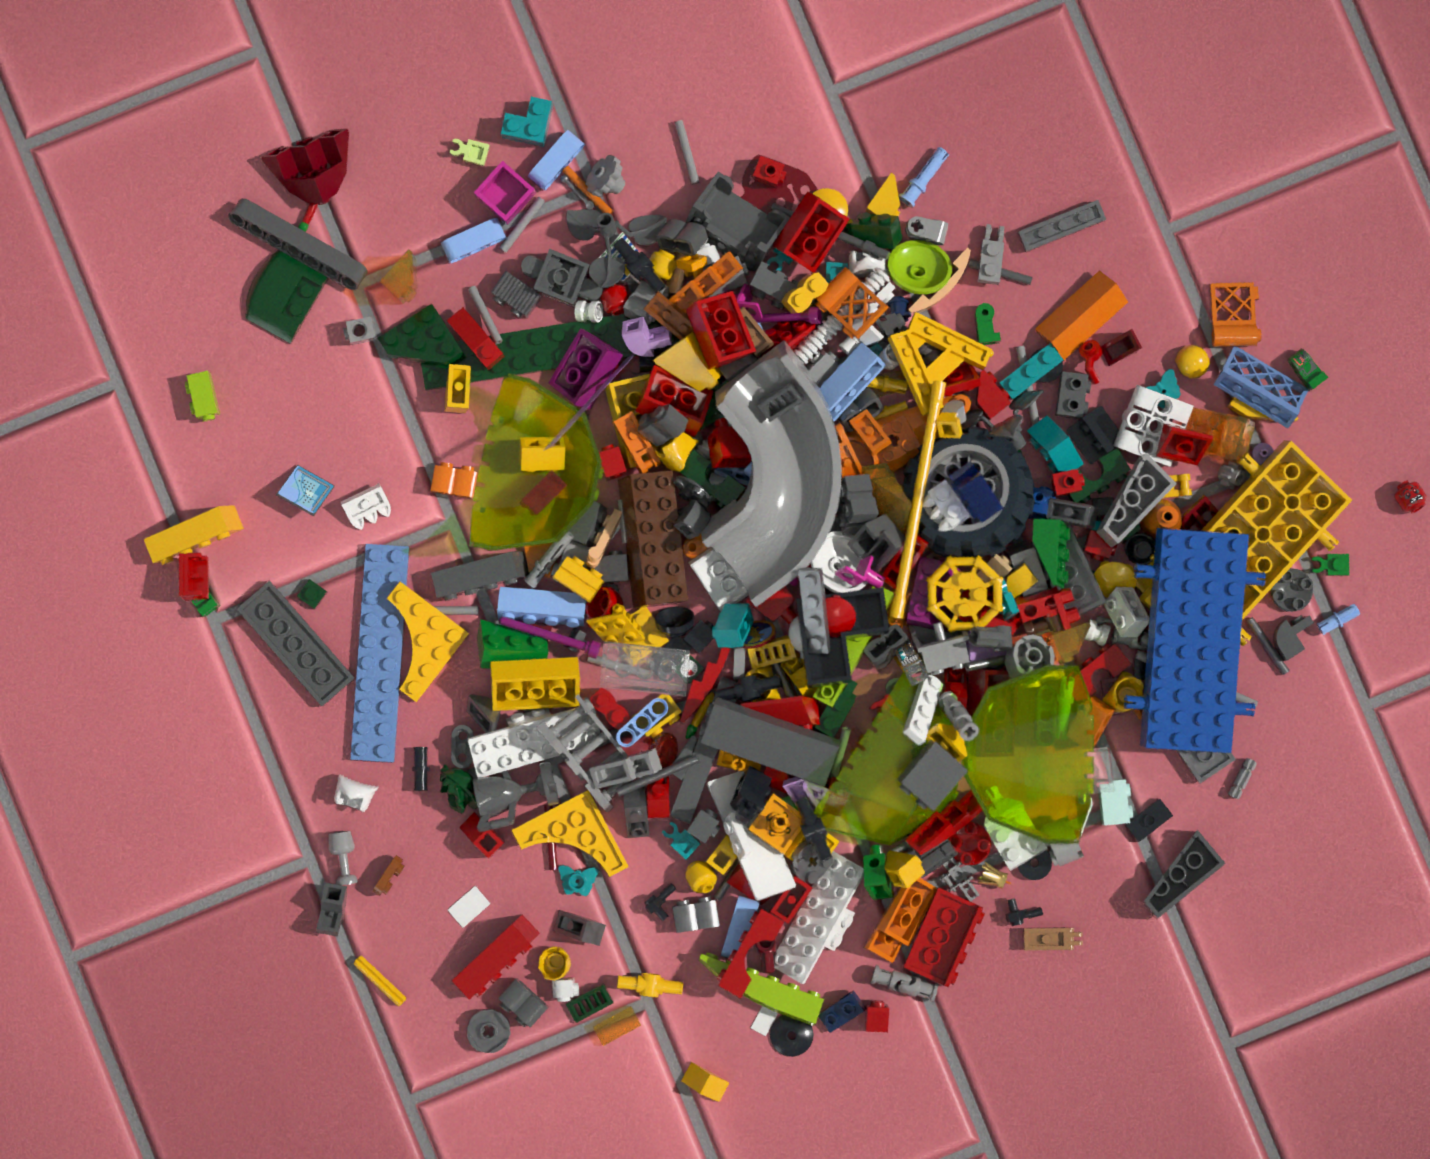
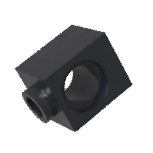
[683,620,714,654]

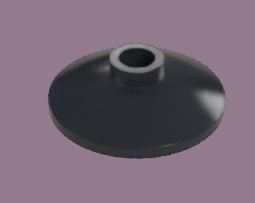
[770,1015,814,1057]

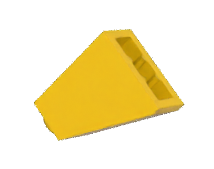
[653,332,723,392]

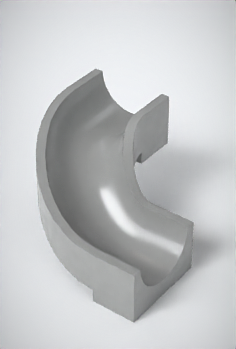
[701,340,842,607]

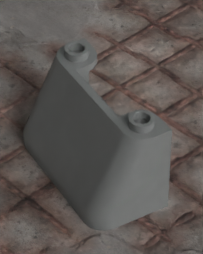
[685,172,790,271]

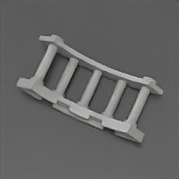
[537,694,645,812]

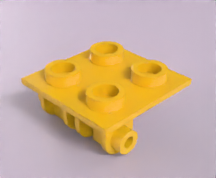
[586,604,645,647]

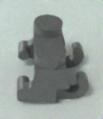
[876,312,907,345]

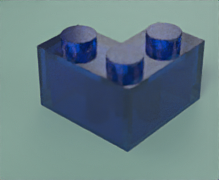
[949,461,1004,523]

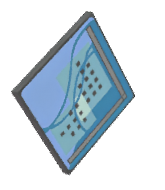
[276,465,335,517]

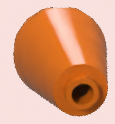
[1140,499,1182,540]

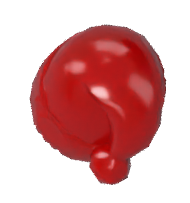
[585,586,624,629]

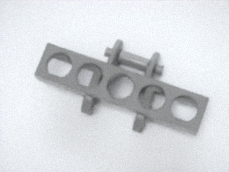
[940,858,980,902]

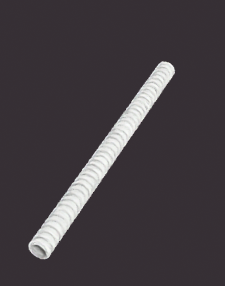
[688,267,890,460]

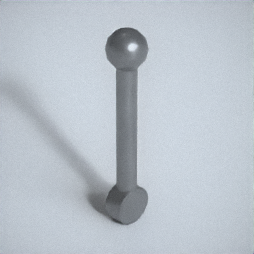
[561,175,594,210]

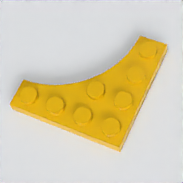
[387,581,469,702]
[511,790,629,877]

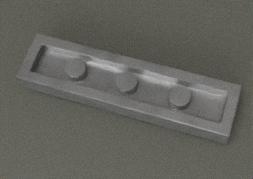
[1018,200,1106,252]
[799,568,831,654]

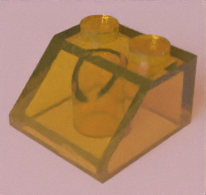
[380,249,418,304]
[1044,622,1091,664]

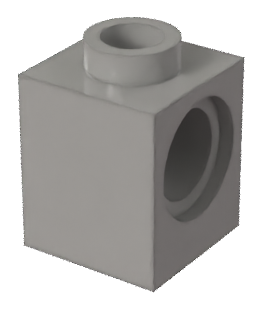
[343,316,378,345]

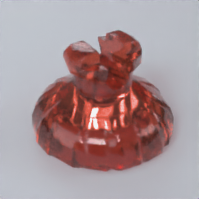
[641,732,678,769]

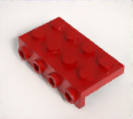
[903,887,985,987]

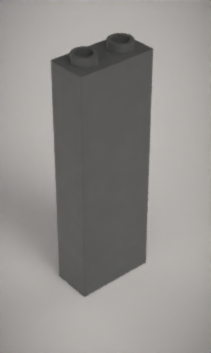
[699,697,840,786]

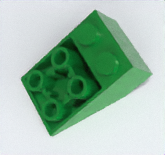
[1033,519,1070,589]

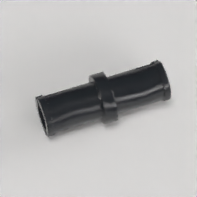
[412,747,430,791]

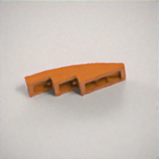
[669,252,743,315]

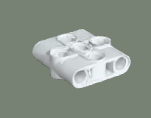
[1113,385,1194,467]

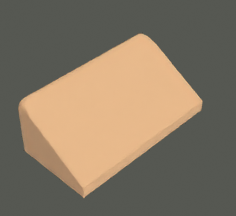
[665,252,685,296]

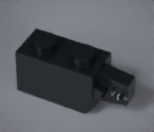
[730,766,772,825]

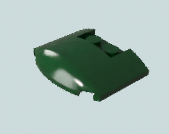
[245,250,329,344]

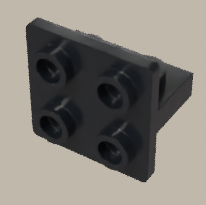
[1066,406,1119,464]

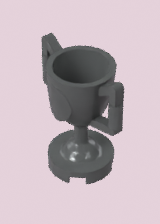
[468,761,559,832]

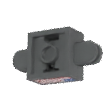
[521,249,603,308]

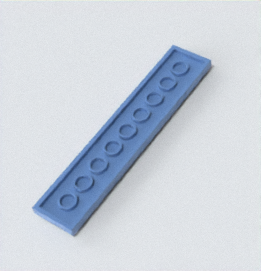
[351,544,410,762]

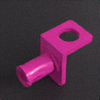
[721,284,763,320]
[834,555,885,588]

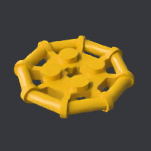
[926,555,1004,632]

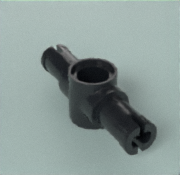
[613,238,666,293]
[716,674,782,702]
[795,797,833,863]

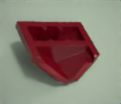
[1181,495,1218,531]

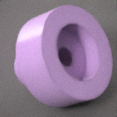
[1251,443,1274,465]

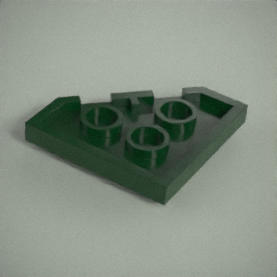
[378,304,464,366]

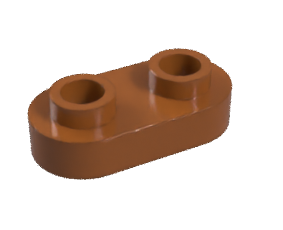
[372,855,405,896]

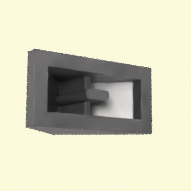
[467,694,501,733]

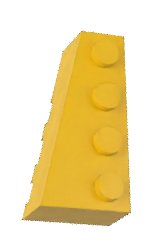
[144,505,244,565]

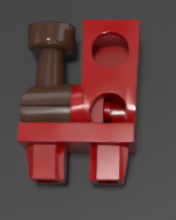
[1015,587,1080,635]

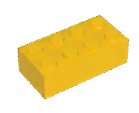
[491,657,580,711]

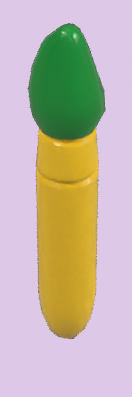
[685,692,715,739]

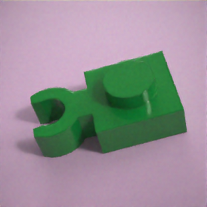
[1311,554,1349,576]

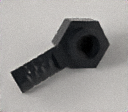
[644,883,676,921]
[1005,898,1043,926]

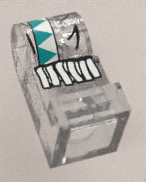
[895,643,930,686]

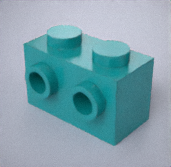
[712,603,754,648]

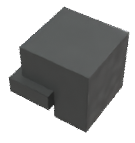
[847,514,905,573]

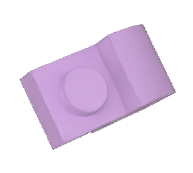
[622,317,672,357]

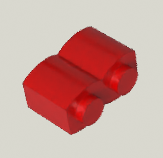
[590,688,631,730]

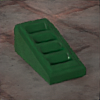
[566,983,614,1023]

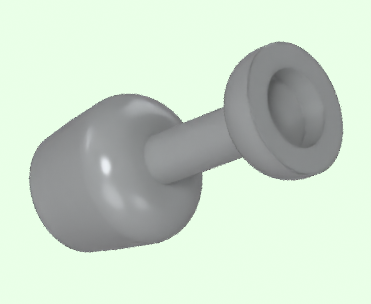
[329,830,358,885]

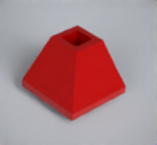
[761,321,816,357]

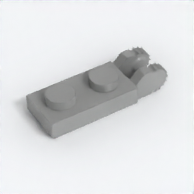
[978,224,1005,285]

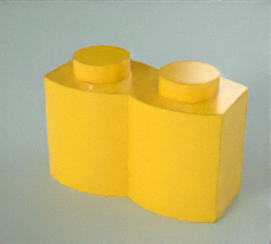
[781,272,829,314]

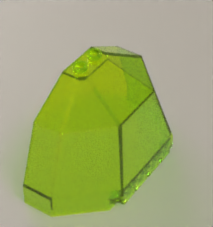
[469,374,604,551]
[961,665,1094,844]
[813,672,959,845]

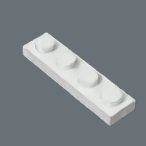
[903,672,943,745]

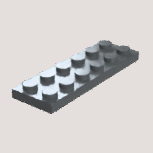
[237,581,355,707]

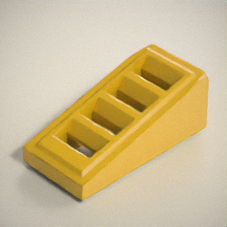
[747,635,796,669]

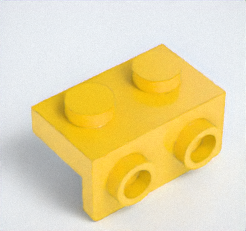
[632,691,682,738]

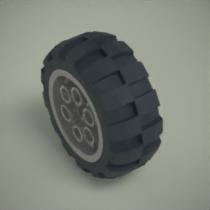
[900,426,1035,558]

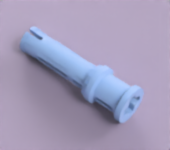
[898,147,949,208]

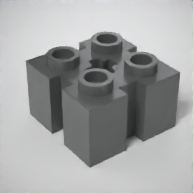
[837,474,879,535]

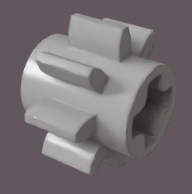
[1218,461,1245,489]

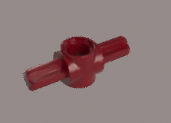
[756,909,776,973]

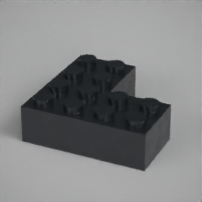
[796,587,889,688]

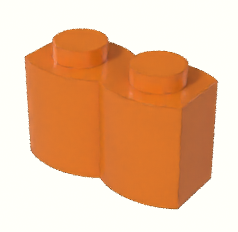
[431,462,478,499]

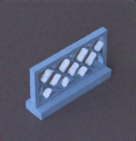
[1213,346,1309,428]

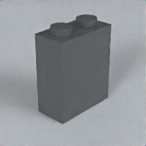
[896,740,968,811]

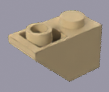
[977,554,1012,590]

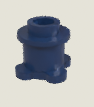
[888,296,911,322]

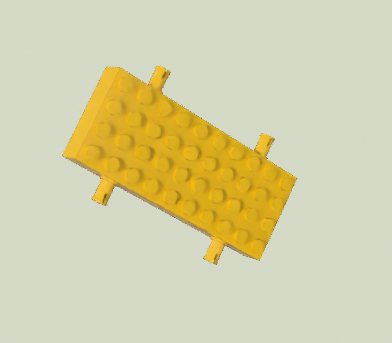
[1139,440,1352,646]

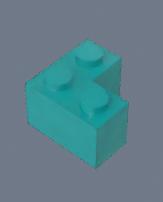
[501,96,553,147]
[1027,415,1084,474]

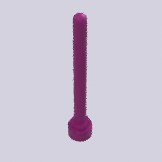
[755,307,822,324]
[499,617,601,659]

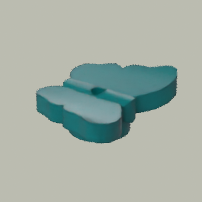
[1145,369,1181,408]
[558,865,599,896]

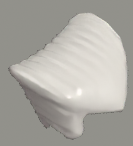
[849,250,889,278]
[334,774,379,812]

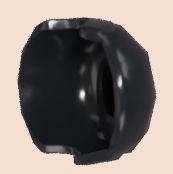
[1124,533,1156,565]

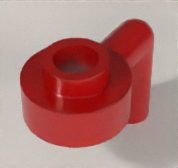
[1079,340,1102,385]

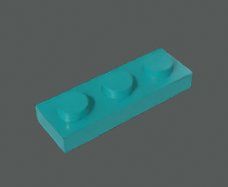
[999,343,1064,400]

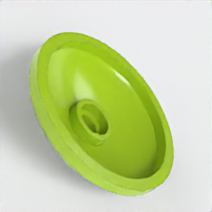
[887,240,952,294]

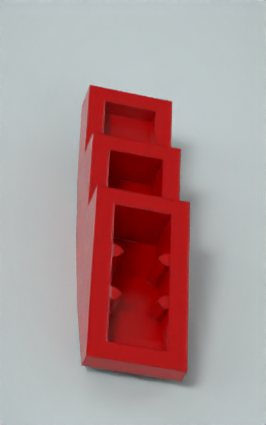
[680,647,730,722]
[905,789,988,855]

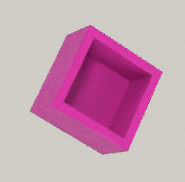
[474,160,536,225]

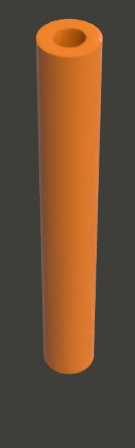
[562,166,613,214]

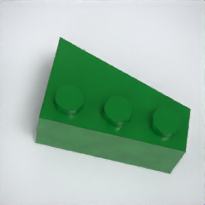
[477,619,549,669]

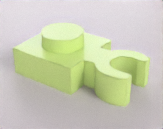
[450,139,490,166]

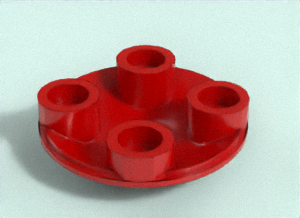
[825,595,856,637]
[949,822,991,866]

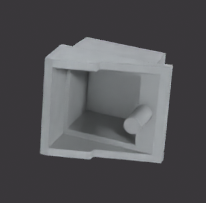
[908,613,970,675]

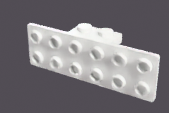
[468,708,601,778]
[707,771,796,901]
[774,851,864,984]

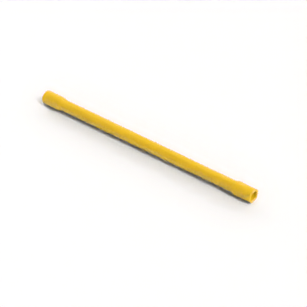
[890,380,946,619]

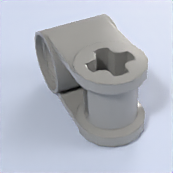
[905,216,949,246]

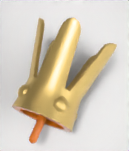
[977,862,1011,889]

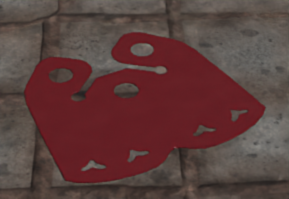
[741,154,817,215]

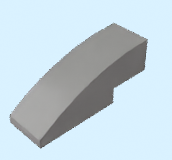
[589,748,662,789]

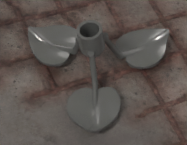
[567,209,667,288]
[961,390,1044,450]

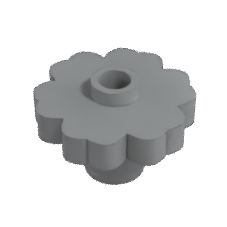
[586,155,625,197]

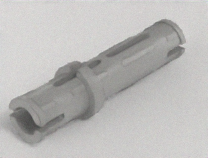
[524,529,574,588]

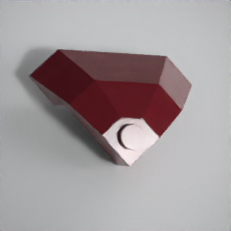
[261,128,349,205]

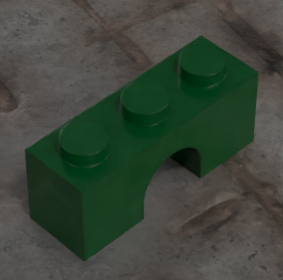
[1067,448,1131,504]
[680,450,747,509]

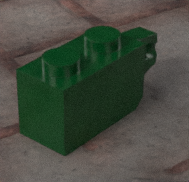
[842,212,902,249]
[814,680,858,738]

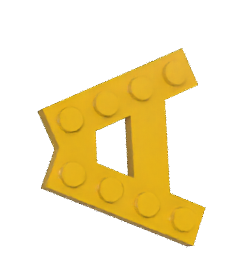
[888,312,992,416]

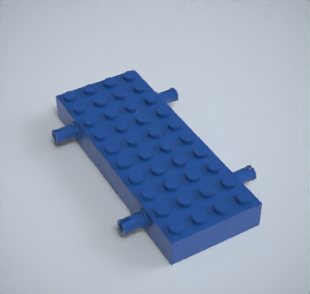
[1124,528,1266,753]

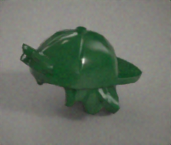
[440,764,478,814]

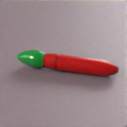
[298,203,318,232]

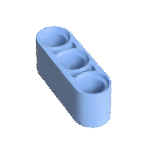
[528,130,585,191]
[441,218,506,263]
[616,698,668,747]
[721,896,760,958]

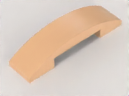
[908,248,971,315]

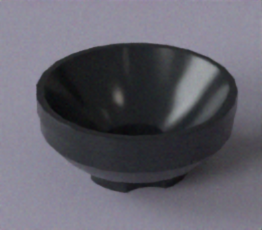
[655,606,694,638]

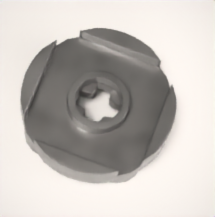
[790,840,833,884]
[467,1009,511,1053]

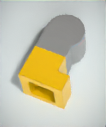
[936,400,966,438]

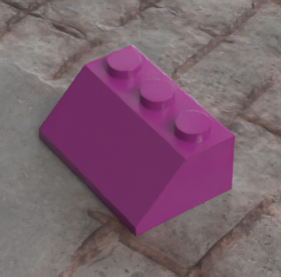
[548,328,623,410]
[907,557,962,633]

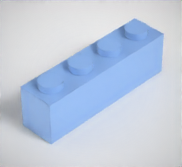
[819,343,886,422]
[497,587,586,628]

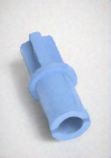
[1317,604,1360,636]

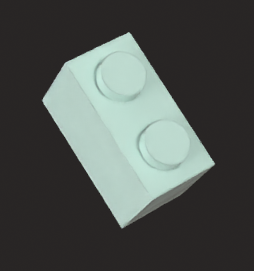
[1097,779,1133,826]

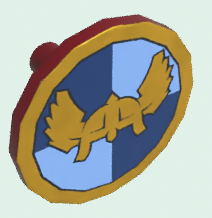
[741,620,776,657]

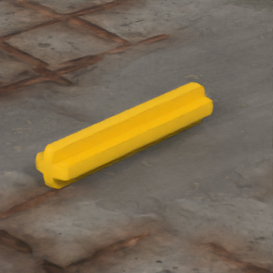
[353,956,406,1006]

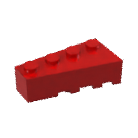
[452,914,540,1000]

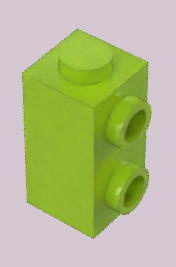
[185,371,220,422]

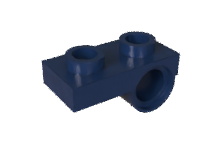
[818,990,866,1033]

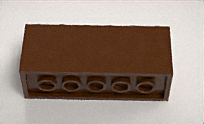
[618,470,688,609]

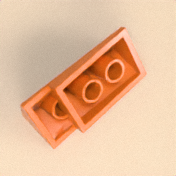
[1035,270,1128,361]
[863,878,937,963]

